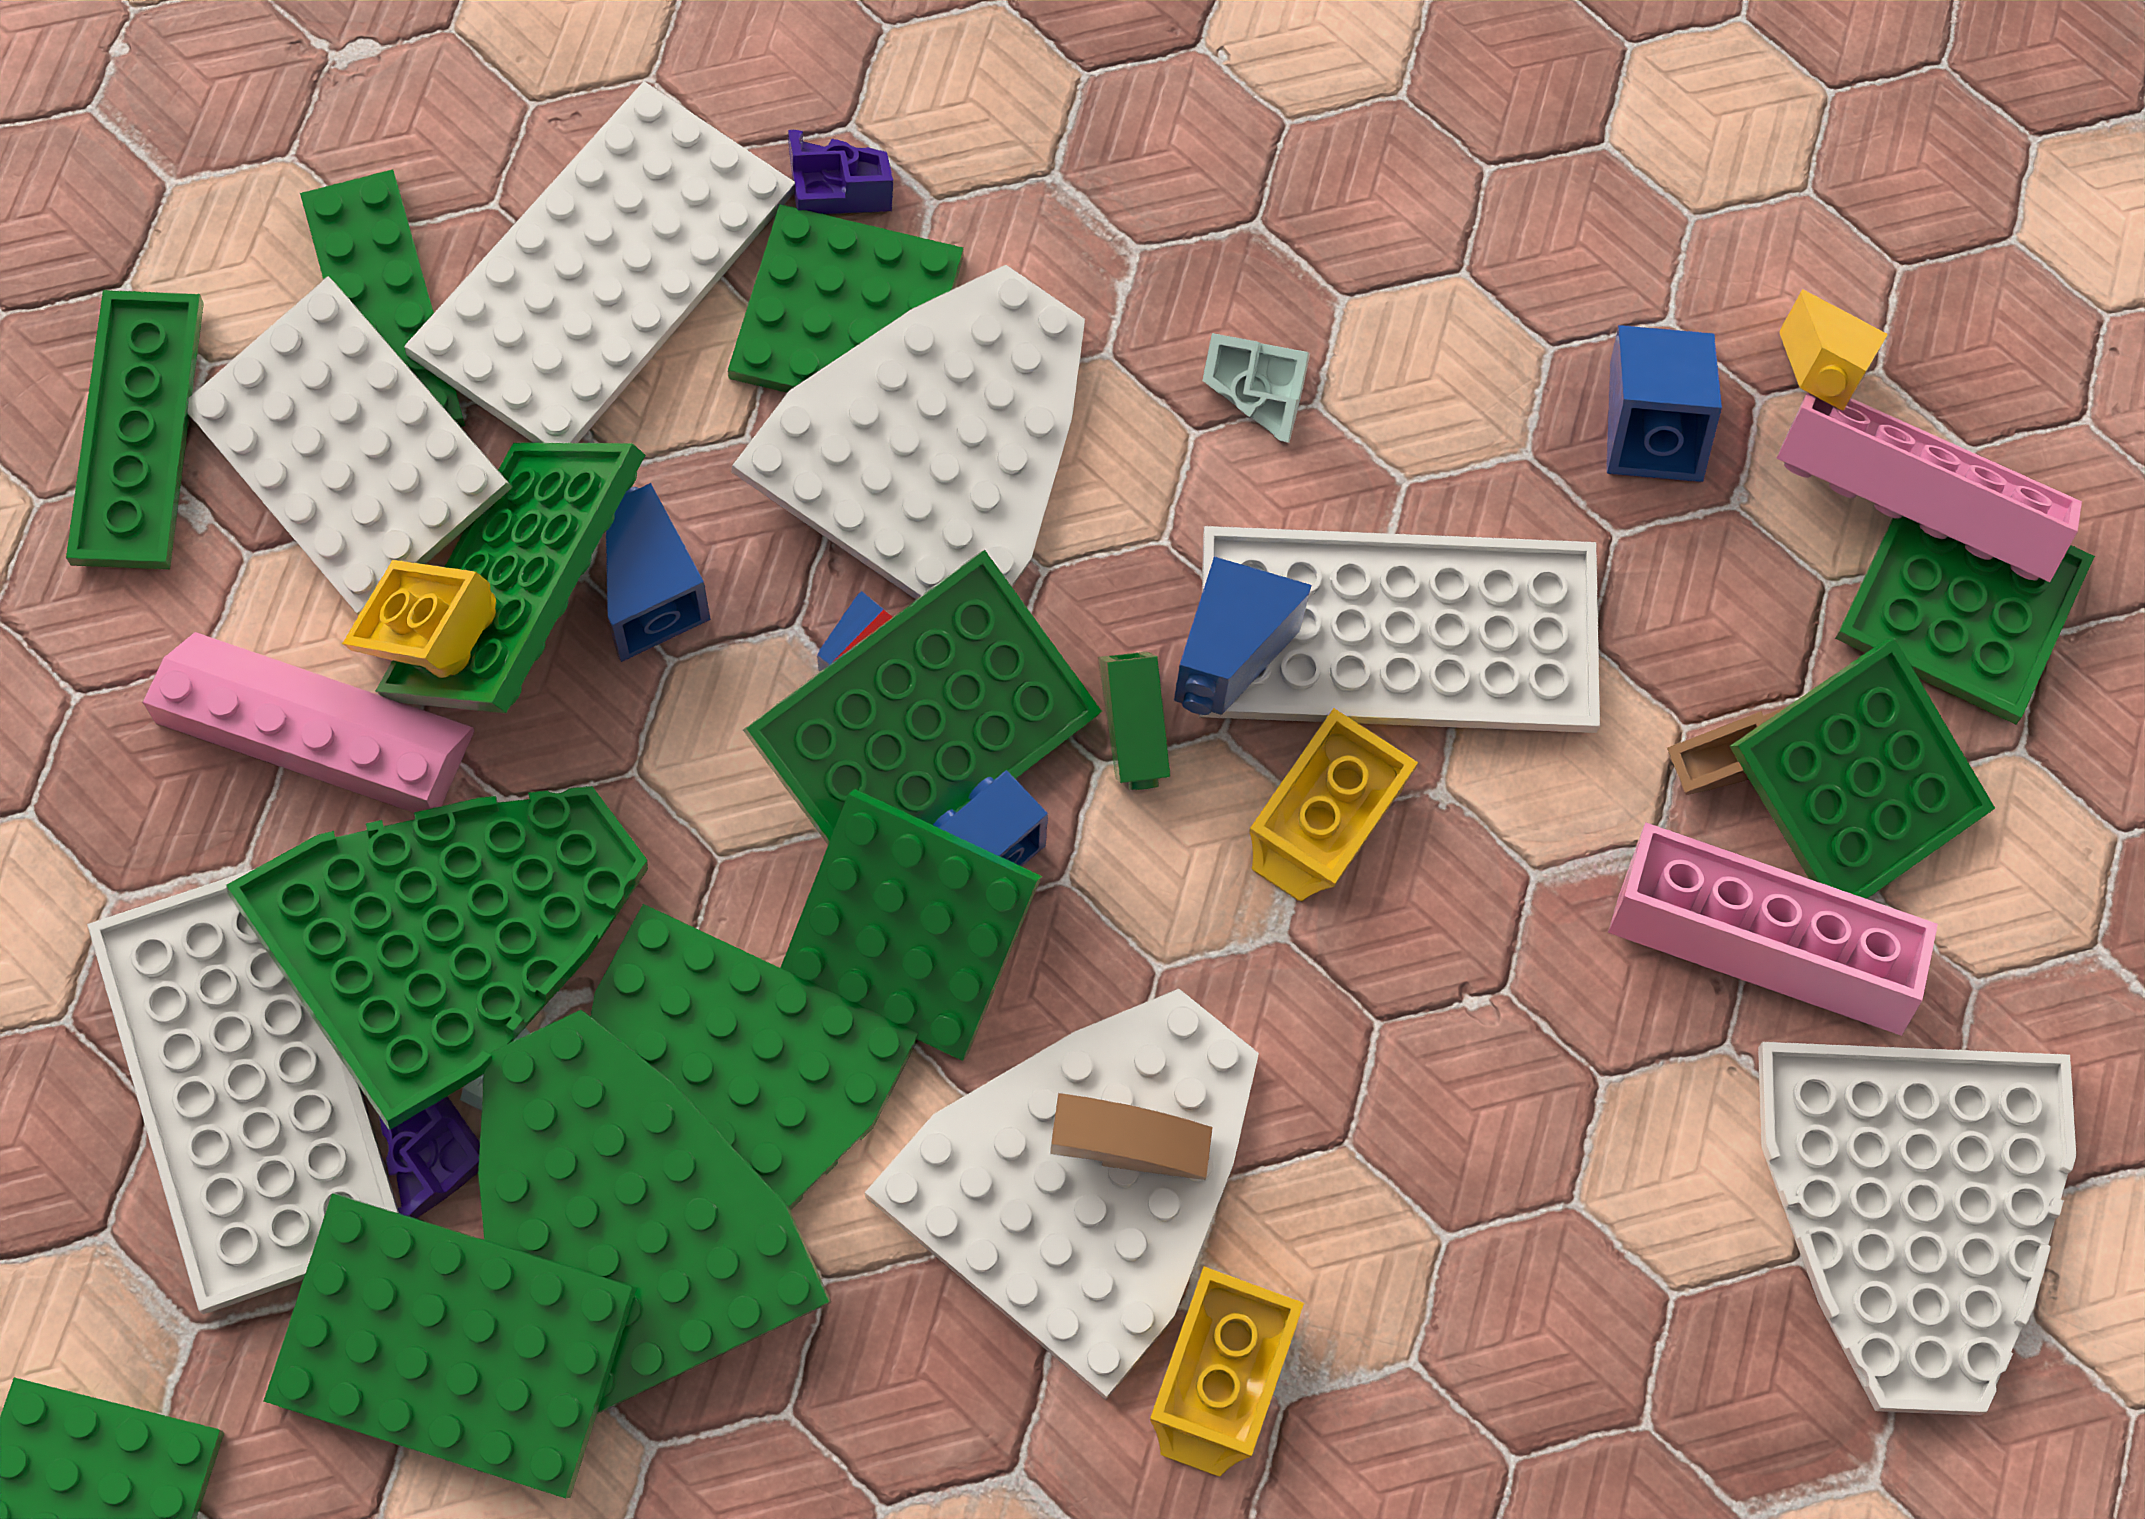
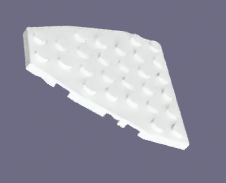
[731,265,1085,599]
[865,989,1259,1400]
[1758,1042,2076,1415]

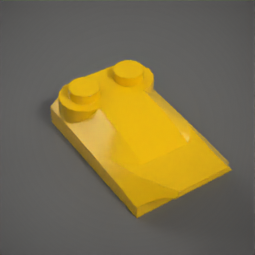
[342,560,496,678]
[1249,708,1418,901]
[1150,1266,1304,1477]

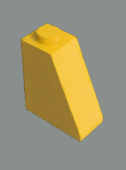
[1779,289,1888,411]

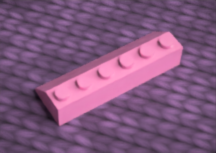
[1776,392,2082,582]
[143,632,474,813]
[1608,822,1938,1036]

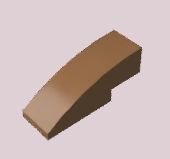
[1667,707,1786,795]
[1050,1093,1213,1180]

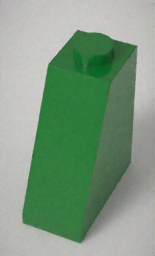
[1098,651,1170,790]

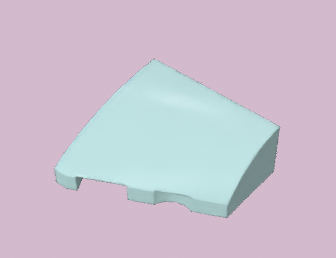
[1202,333,1310,443]

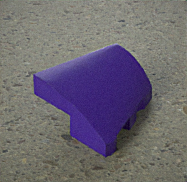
[788,130,893,214]
[379,1096,480,1219]

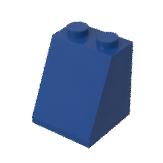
[1607,325,1722,482]
[606,483,711,662]
[1174,556,1312,715]

